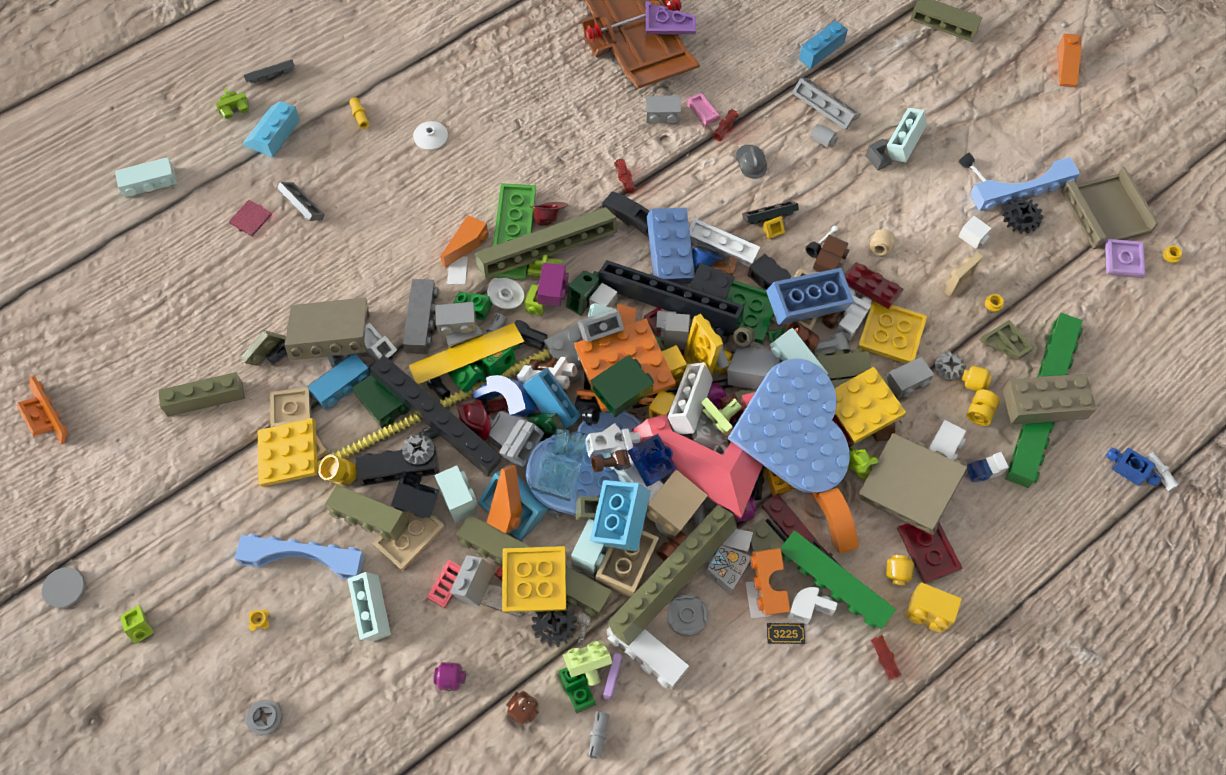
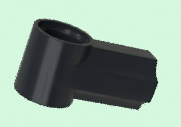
[515,320,548,350]

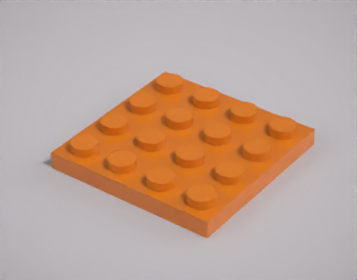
[574,319,676,412]

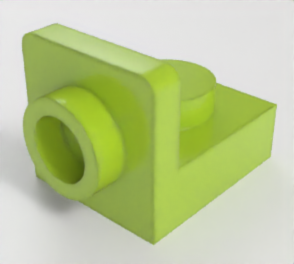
[525,284,544,316]
[120,605,154,644]

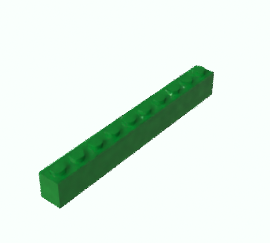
[1005,313,1083,488]

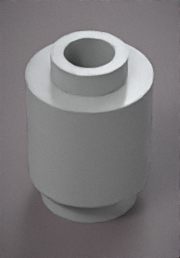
[811,124,838,148]

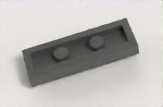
[244,59,295,84]
[277,182,325,221]

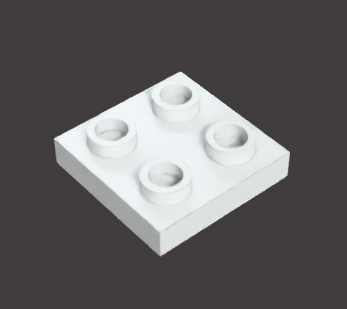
[692,413,729,450]

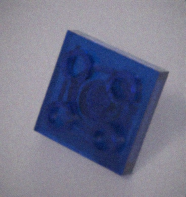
[627,434,677,487]

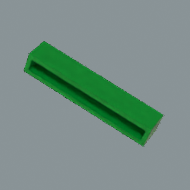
[780,530,897,629]

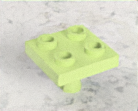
[701,398,743,437]
[563,641,612,686]

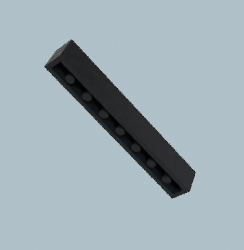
[599,260,744,333]
[370,355,502,476]

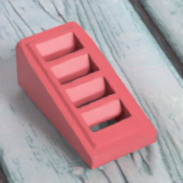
[427,560,461,608]

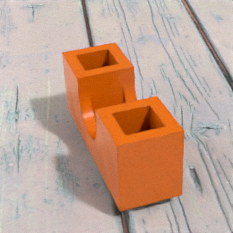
[750,548,790,615]

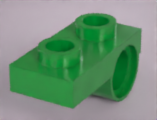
[453,292,493,320]

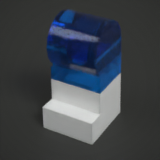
[966,452,1009,482]

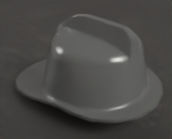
[736,145,767,179]

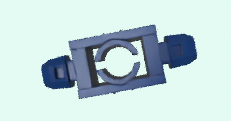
[1106,447,1161,486]

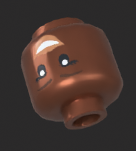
[506,691,539,724]

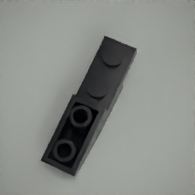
[601,191,650,238]

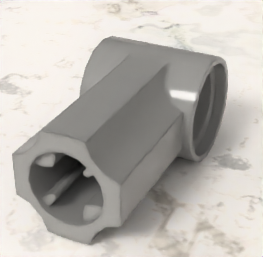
[812,333,851,356]

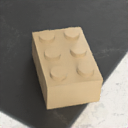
[596,530,659,598]

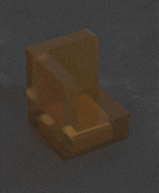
[712,257,737,276]

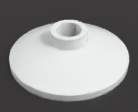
[414,121,448,150]
[487,278,524,309]

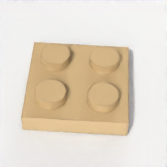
[944,252,983,297]
[270,387,311,427]

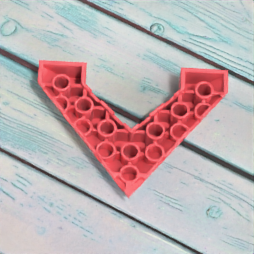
[631,392,763,519]

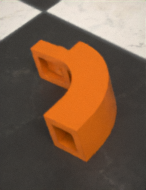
[812,488,859,554]

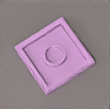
[1105,239,1145,278]

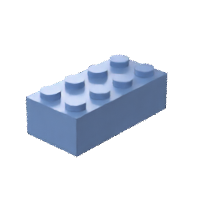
[647,208,695,285]
[766,268,854,325]

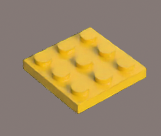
[857,301,927,364]
[834,367,906,444]
[258,418,318,487]
[502,546,566,613]

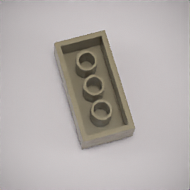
[1002,374,1097,425]

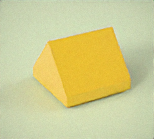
[762,216,785,239]

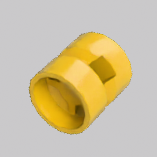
[966,390,1000,426]
[319,455,357,486]

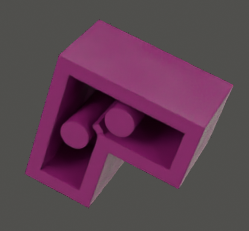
[537,263,569,307]

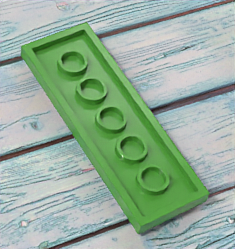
[490,183,536,280]

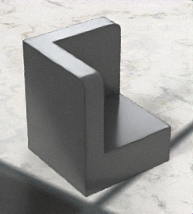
[866,139,892,170]

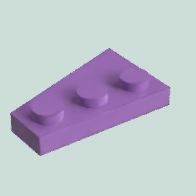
[646,1,696,35]

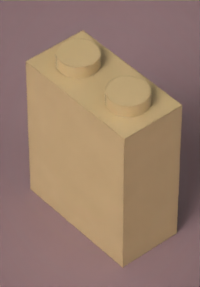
[646,470,708,537]

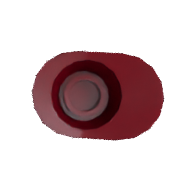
[530,202,568,226]
[458,400,491,441]

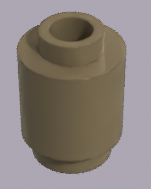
[733,326,756,347]

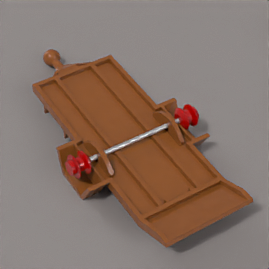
[581,0,700,89]

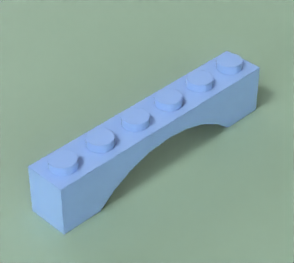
[970,157,1080,211]
[234,534,365,579]

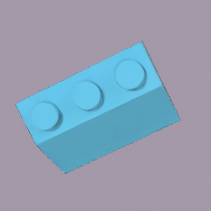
[243,101,300,158]
[477,471,550,541]
[590,480,651,551]

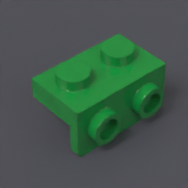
[448,361,487,393]

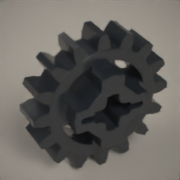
[1002,197,1043,234]
[532,604,577,647]

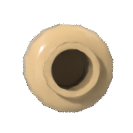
[870,229,895,256]

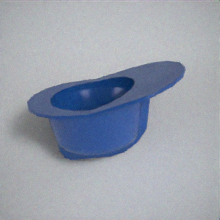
[691,247,723,270]

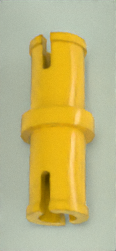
[349,97,370,129]

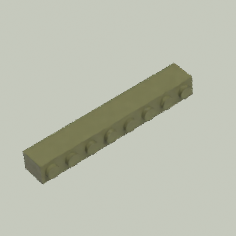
[475,207,617,279]
[608,505,737,646]
[457,514,612,617]

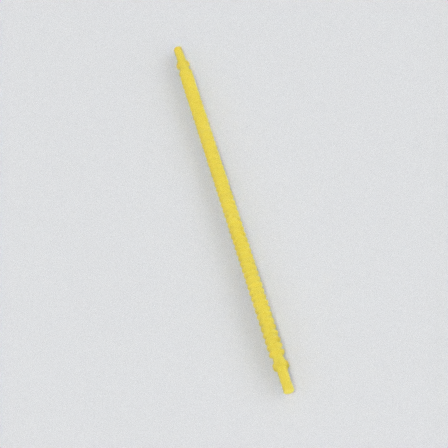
[301,348,551,479]

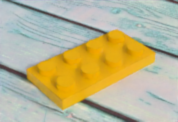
[683,314,723,376]

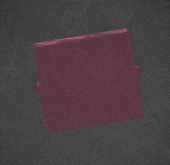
[229,200,272,237]

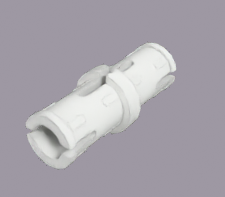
[1145,452,1180,491]

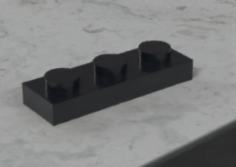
[742,200,799,224]

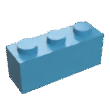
[799,20,848,69]
[308,354,371,410]
[523,367,581,428]

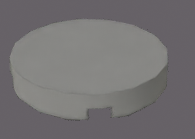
[41,568,86,609]
[667,594,708,637]

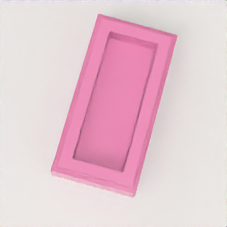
[687,93,720,126]

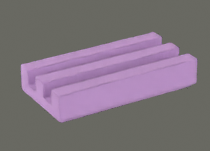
[603,653,622,701]

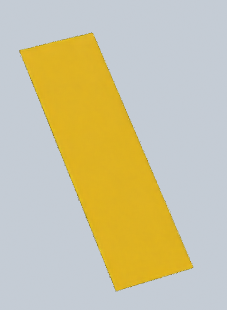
[409,323,524,384]

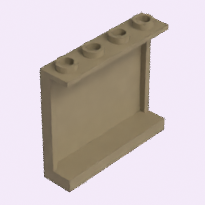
[1061,167,1158,249]
[285,297,370,361]
[859,433,968,536]

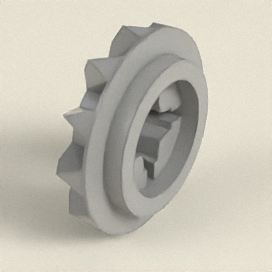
[935,352,966,380]
[402,433,434,464]
[246,699,282,736]

